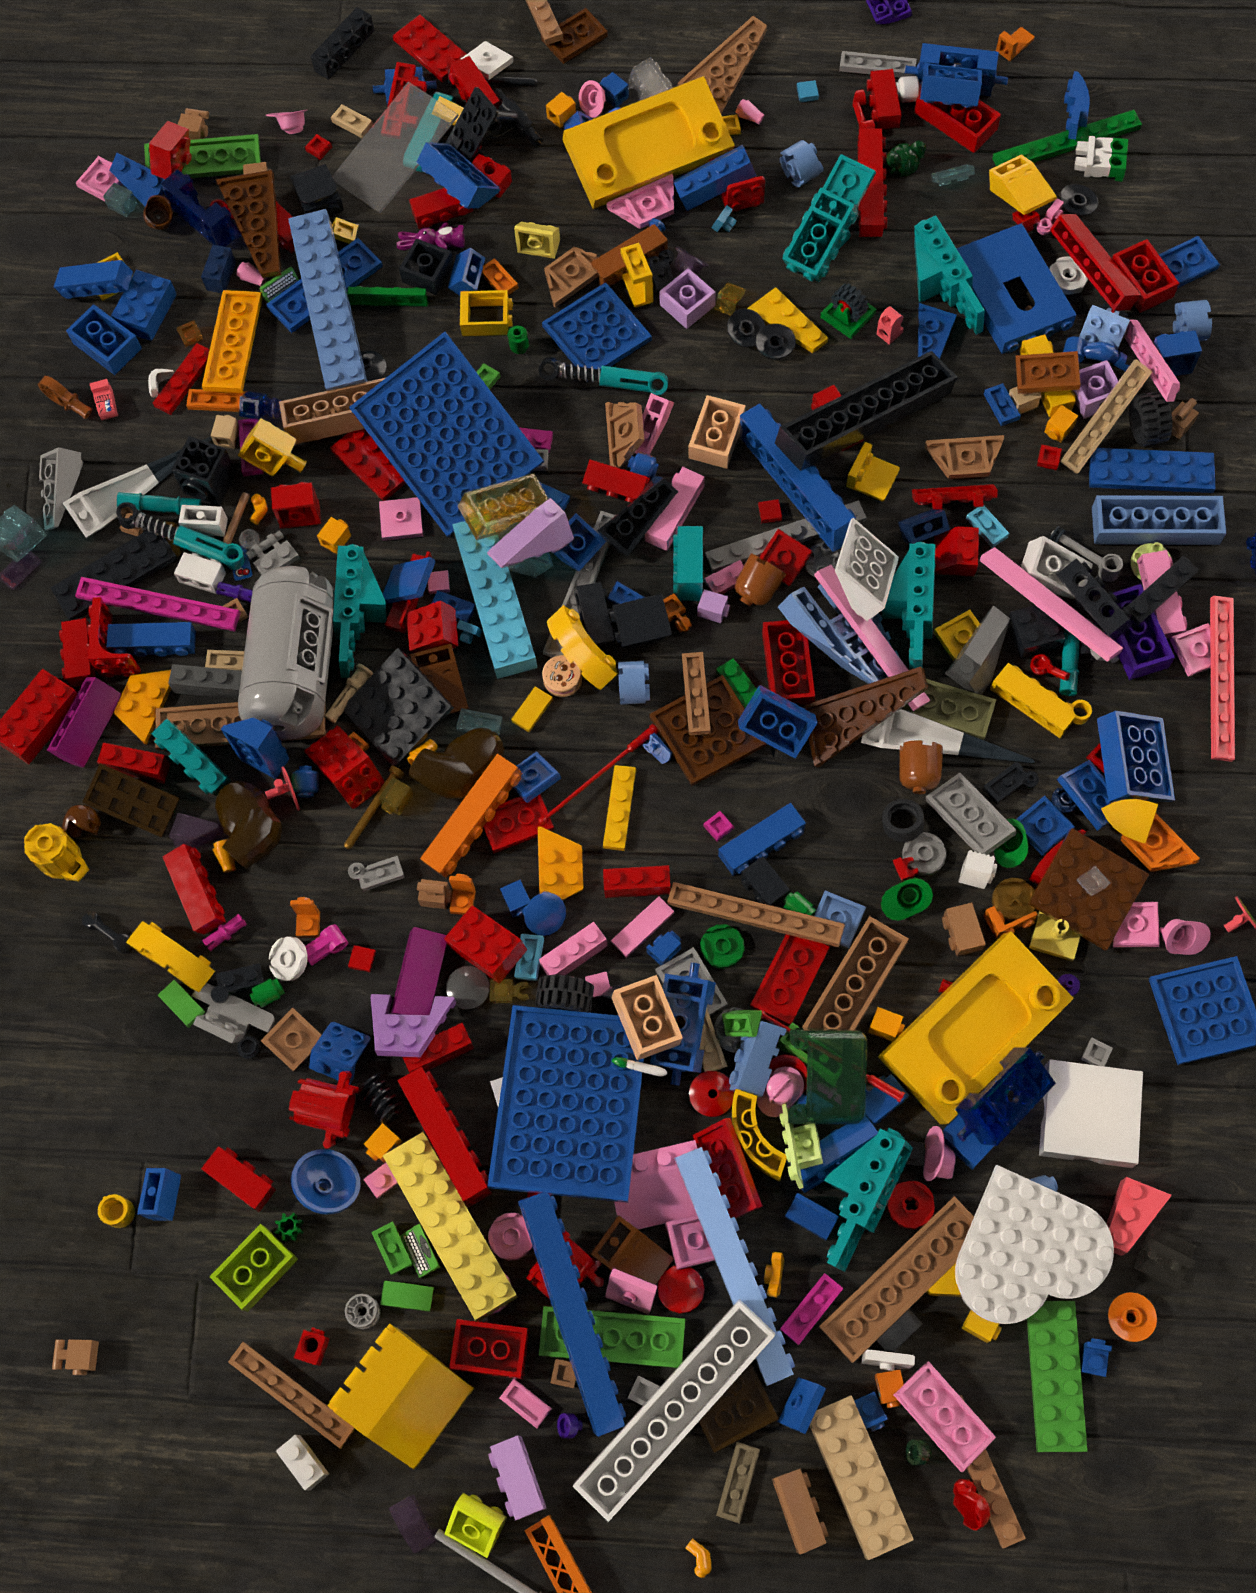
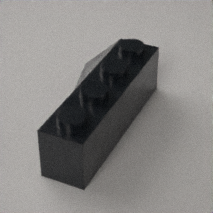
[597,476,678,556]

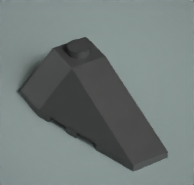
[945,606,1010,695]

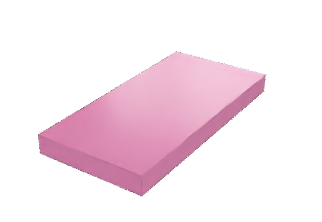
[894,1361,996,1472]

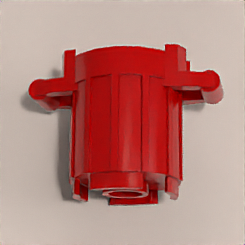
[289,1071,359,1148]
[526,1231,604,1299]

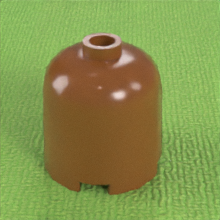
[735,553,787,607]
[899,740,943,794]

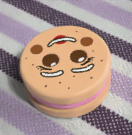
[542,655,582,697]

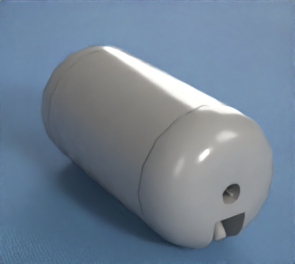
[238,566,335,740]

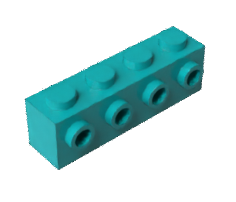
[151,719,232,796]

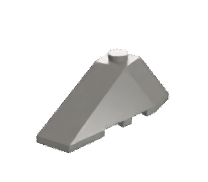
[39,448,83,531]

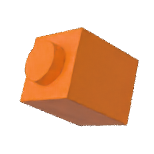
[875,1370,904,1408]

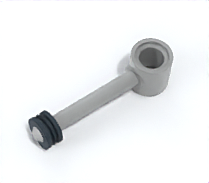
[1050,526,1123,582]

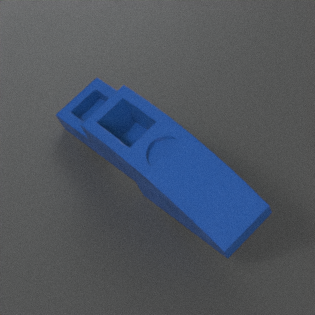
[1064,71,1090,139]

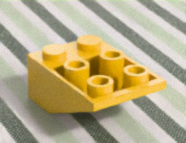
[989,154,1057,215]

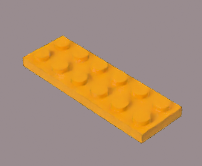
[202,290,263,393]

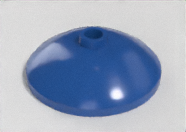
[291,1149,360,1214]

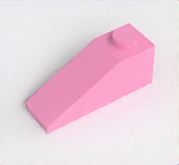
[635,393,674,455]

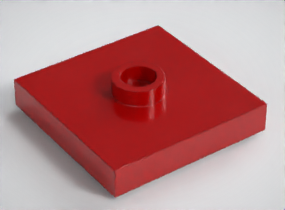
[759,529,813,586]

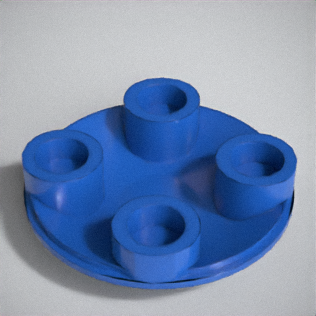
[523,891,566,936]

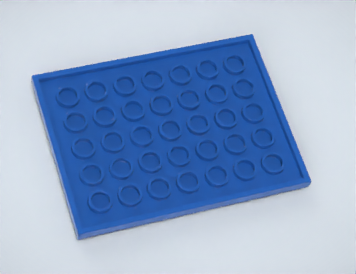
[349,332,544,537]
[488,1005,644,1203]

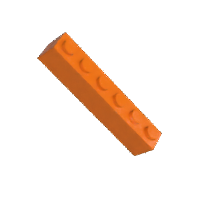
[420,754,523,878]

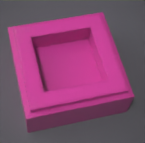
[703,811,734,842]

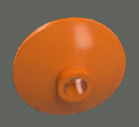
[1108,1292,1157,1342]

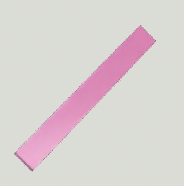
[979,547,1123,662]
[814,565,931,711]

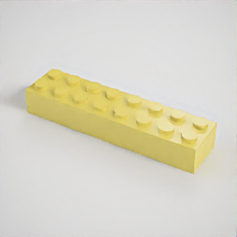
[383,1132,518,1322]

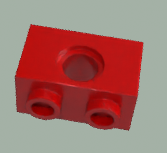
[472,154,512,198]

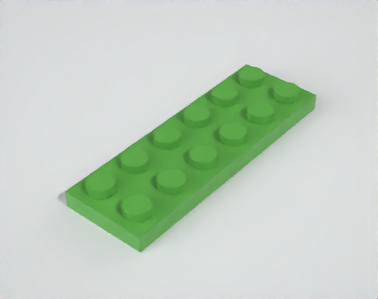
[144,134,261,180]
[1027,1301,1087,1452]
[539,1306,685,1368]

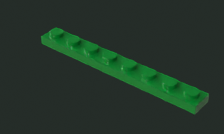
[992,110,1142,166]

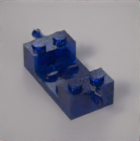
[161,169,242,247]
[955,1047,1056,1146]

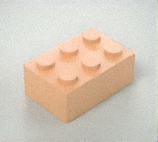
[689,395,746,469]
[612,975,683,1061]

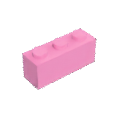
[539,922,608,975]

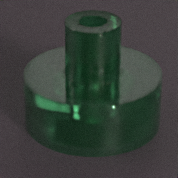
[906,1439,932,1465]

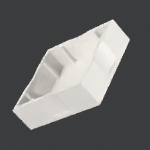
[1039,1060,1143,1168]

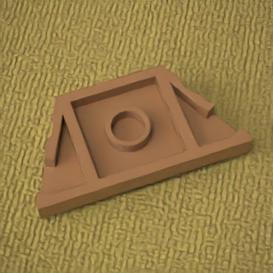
[544,247,599,308]
[605,402,644,469]
[925,435,1004,479]

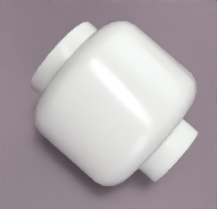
[896,76,922,103]

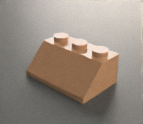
[772,1469,828,1554]

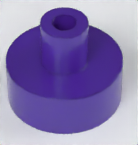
[1058,974,1080,997]
[557,1413,583,1438]

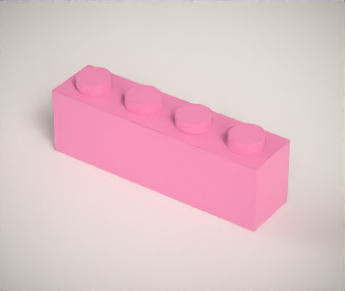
[645,467,704,551]
[1137,550,1187,638]

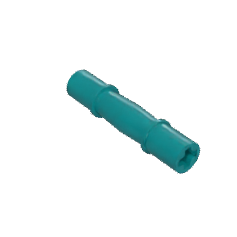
[117,492,202,515]
[1059,613,1080,696]

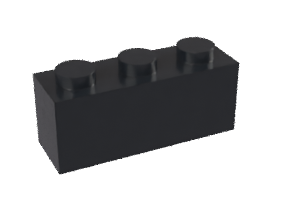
[574,582,616,649]

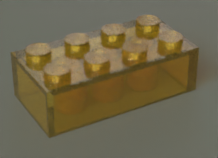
[458,473,549,540]

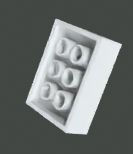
[835,518,899,621]

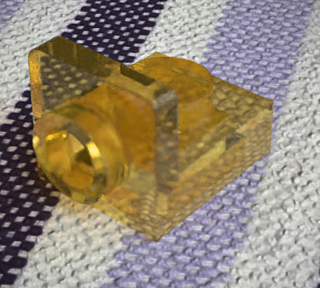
[715,282,745,316]

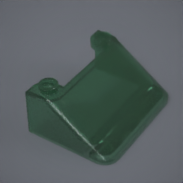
[788,1027,867,1124]

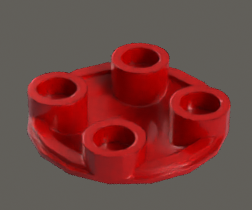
[658,1266,705,1314]

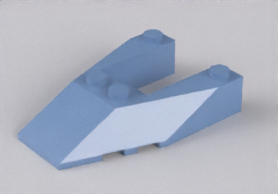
[778,584,900,684]

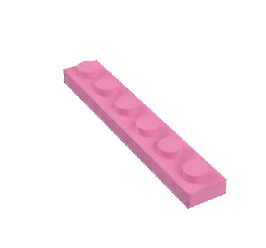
[1124,320,1180,402]

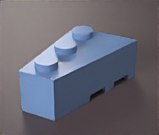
[729,1021,787,1098]

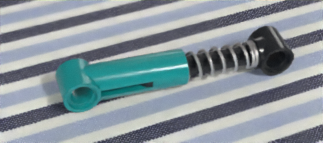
[538,357,668,395]
[116,502,245,570]

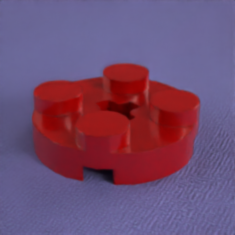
[887,1181,935,1229]

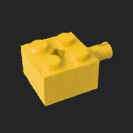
[238,418,307,476]

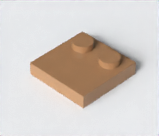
[261,1008,321,1072]

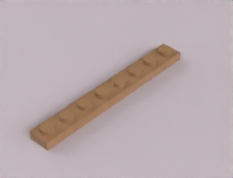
[667,882,845,947]

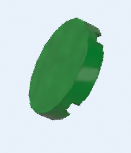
[700,924,745,969]

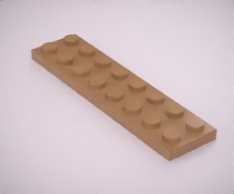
[155,700,326,751]
[819,1196,974,1363]

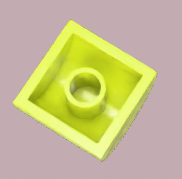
[444,1493,507,1558]

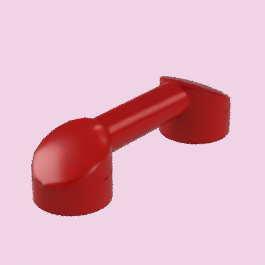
[853,89,875,129]

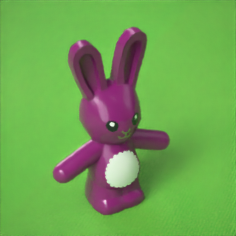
[397,223,465,251]

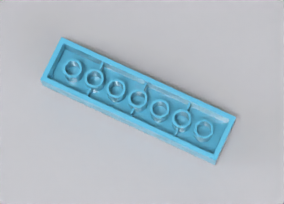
[452,514,537,679]

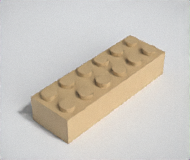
[810,1395,914,1560]

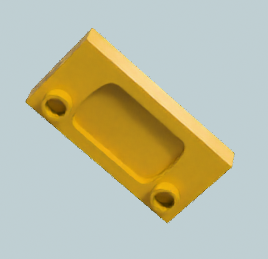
[563,76,735,209]
[878,931,1074,1125]

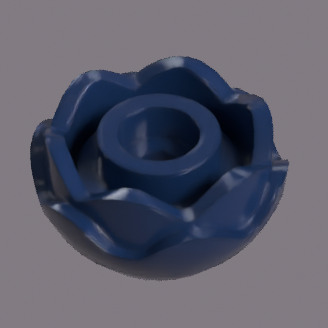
[1052,788,1077,813]

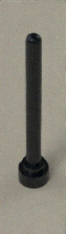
[448,70,538,86]

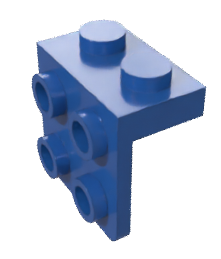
[309,1022,370,1085]

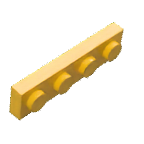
[603,765,636,851]

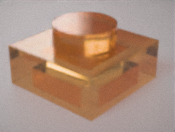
[176,320,203,347]

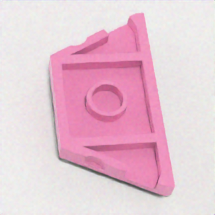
[606,174,674,229]

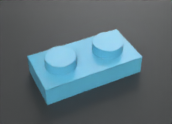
[966,506,1009,548]
[514,934,544,981]

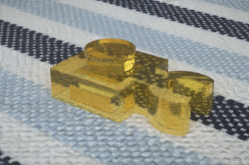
[490,979,529,1003]

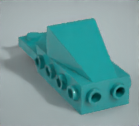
[782,154,876,282]
[914,215,985,334]
[882,542,935,669]
[333,544,387,678]
[824,1128,913,1272]

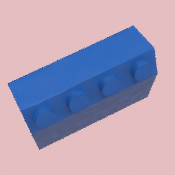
[1097,711,1175,803]

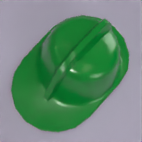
[994,818,1028,868]
[881,878,933,921]

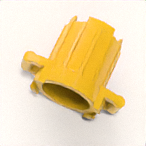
[24,823,90,882]

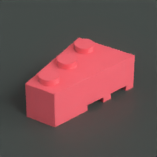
[1107,1177,1172,1256]

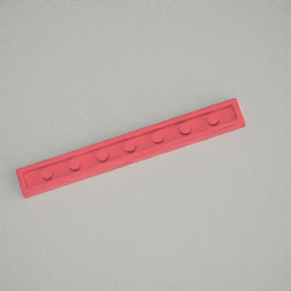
[1210,596,1235,762]

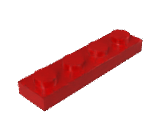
[153,343,210,415]

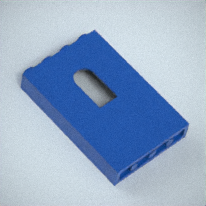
[956,223,1076,354]

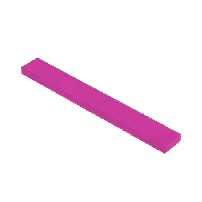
[75,577,241,631]

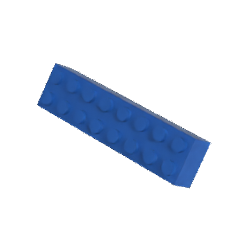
[740,404,856,552]

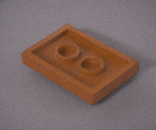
[1015,351,1080,394]

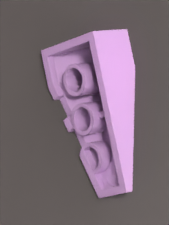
[487,498,574,568]

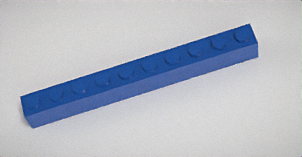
[518,1192,626,1437]

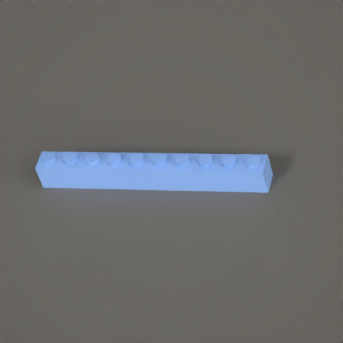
[674,1147,795,1386]

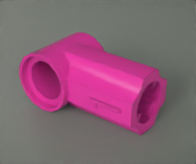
[305,924,348,966]

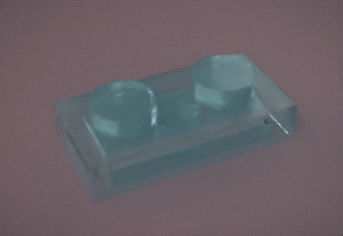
[931,164,975,186]
[456,708,503,736]

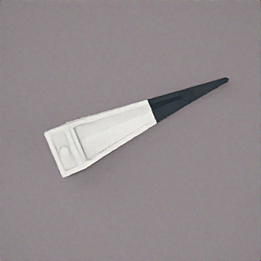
[63,437,212,538]
[861,709,1035,763]

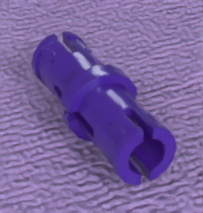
[216,582,253,602]

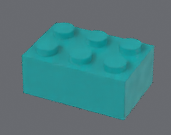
[673,526,703,601]

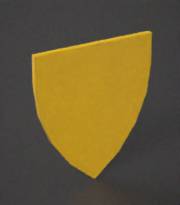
[1101,799,1158,843]

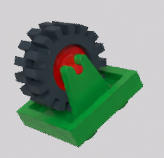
[820,283,877,339]

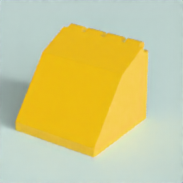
[327,1324,474,1469]

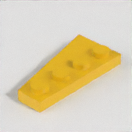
[747,287,828,353]

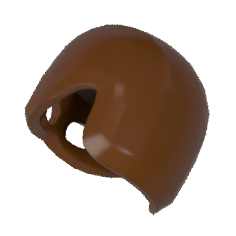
[143,195,173,230]
[62,805,101,838]

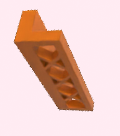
[524,1515,592,1593]

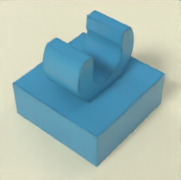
[711,205,737,232]
[457,620,483,644]

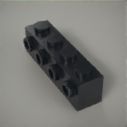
[310,7,375,80]

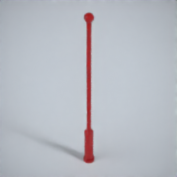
[538,724,658,825]
[761,1010,905,1103]

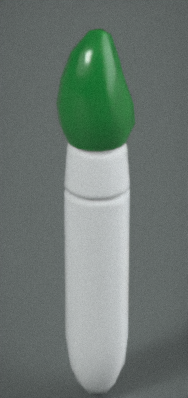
[612,1057,667,1076]

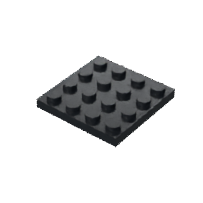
[344,648,454,768]

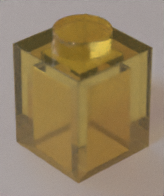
[379,778,414,816]

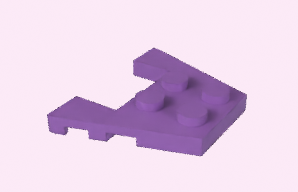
[371,994,456,1057]

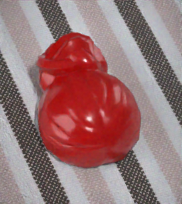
[953,1479,990,1531]

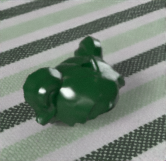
[887,140,927,177]

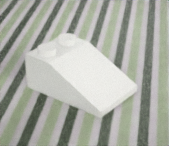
[1021,536,1093,599]

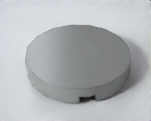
[902,832,947,876]

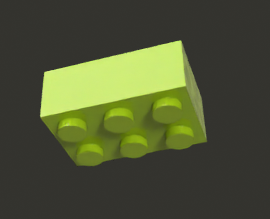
[210,1224,298,1312]

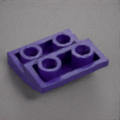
[866,0,912,24]

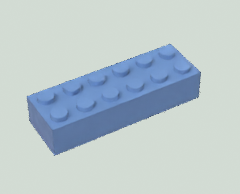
[1092,495,1226,545]

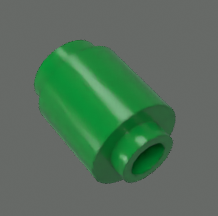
[508,326,529,354]
[783,891,816,916]
[250,978,285,1008]

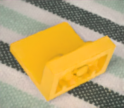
[846,442,900,502]

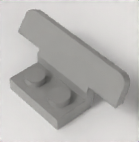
[192,983,275,1043]

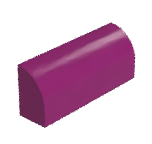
[47,677,122,767]
[390,927,446,1015]

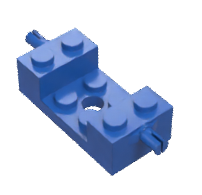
[904,43,1008,96]
[650,962,716,1085]

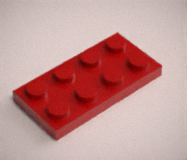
[393,15,466,83]
[330,429,406,501]
[750,934,829,1026]
[693,1118,763,1219]

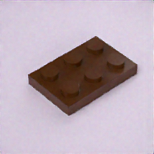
[541,8,608,64]

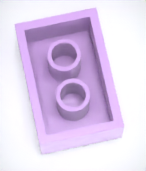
[488,1436,547,1520]

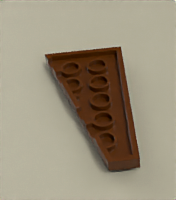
[216,170,282,278]
[801,667,928,768]

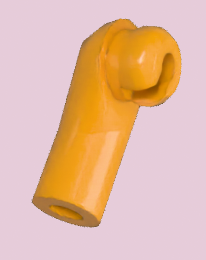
[250,494,268,525]
[685,1538,712,1578]

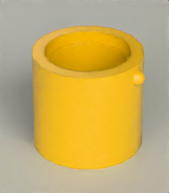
[98,1194,135,1228]

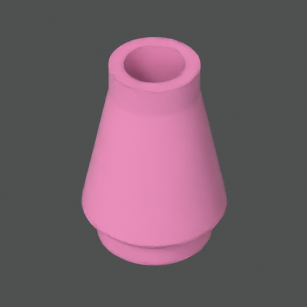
[735,99,765,125]
[236,262,267,286]

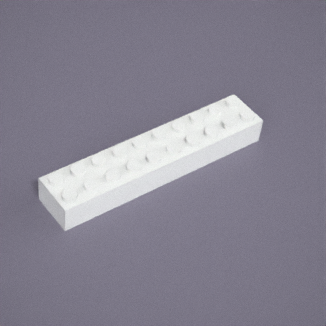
[573,1299,775,1522]

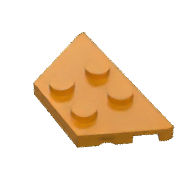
[114,670,171,745]
[538,827,583,900]

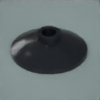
[1060,184,1098,216]
[727,309,765,347]
[756,324,795,360]
[361,350,387,382]

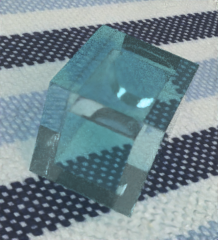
[103,183,138,217]

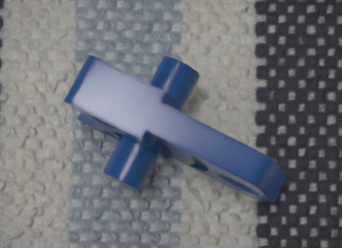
[642,733,672,764]

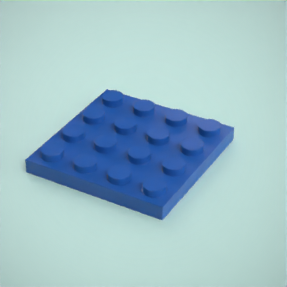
[542,282,652,381]
[1149,956,1256,1065]

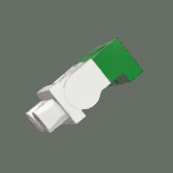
[1074,136,1128,182]

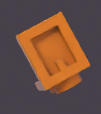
[996,27,1034,61]
[449,874,476,915]
[290,897,320,938]
[983,906,1038,938]

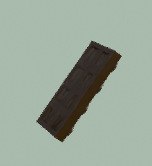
[82,763,181,838]

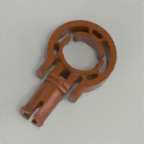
[38,376,92,419]

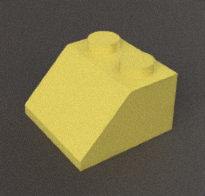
[514,222,560,259]

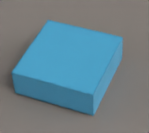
[797,80,819,102]

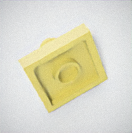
[1029,911,1080,962]

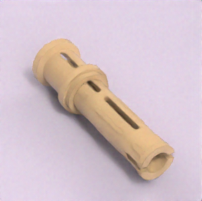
[325,664,373,724]

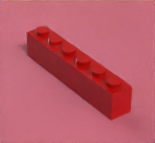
[857,129,887,237]
[1050,214,1141,311]

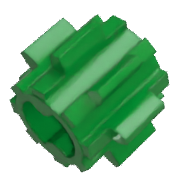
[275,1213,304,1242]

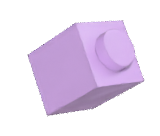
[697,589,730,623]

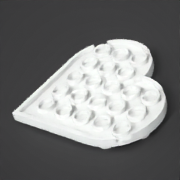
[955,1165,1114,1324]

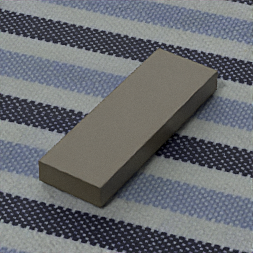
[716,1442,760,1524]

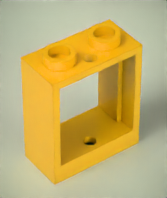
[460,290,513,336]

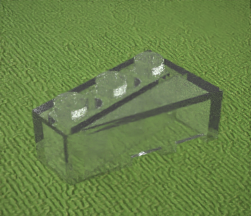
[627,57,672,100]

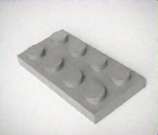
[926,773,1016,856]

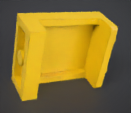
[620,243,653,307]

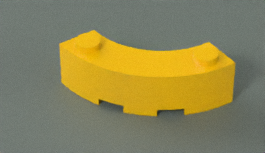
[547,605,618,690]
[126,921,215,992]
[732,1089,787,1181]

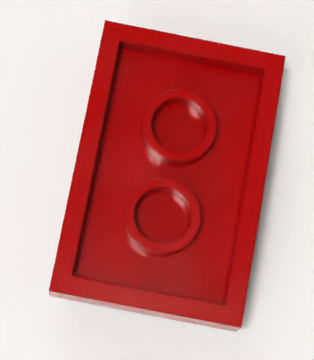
[483,794,554,853]

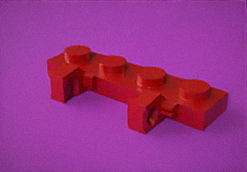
[382,62,427,140]
[912,484,998,510]

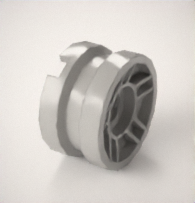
[345,1294,381,1330]

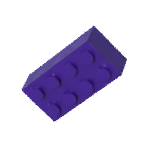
[1104,584,1175,680]

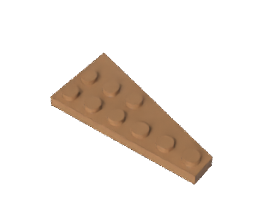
[677,16,767,114]

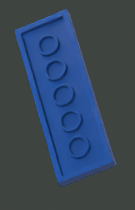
[266,238,383,333]
[1089,448,1215,493]

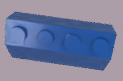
[416,142,500,209]
[674,145,757,211]
[221,717,289,780]

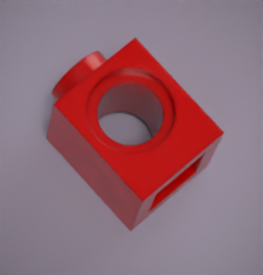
[294,1327,330,1366]

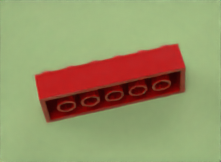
[397,1067,492,1208]

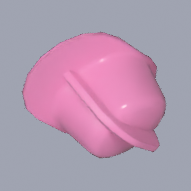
[266,110,307,134]
[1159,919,1211,955]
[757,1066,804,1117]
[923,1126,955,1181]

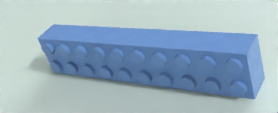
[288,209,367,391]

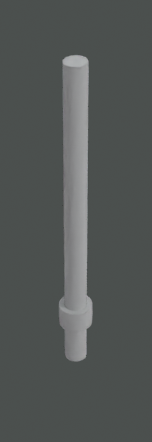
[434,1529,542,1593]

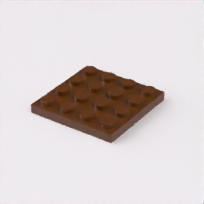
[649,675,766,786]
[1028,828,1149,950]

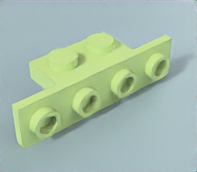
[779,1104,823,1189]

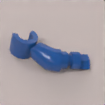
[1063,337,1130,372]

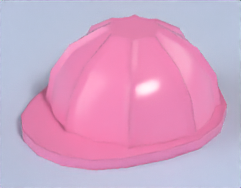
[579,80,606,118]

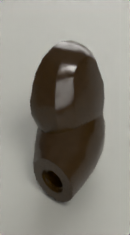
[409,727,504,800]
[215,781,283,869]

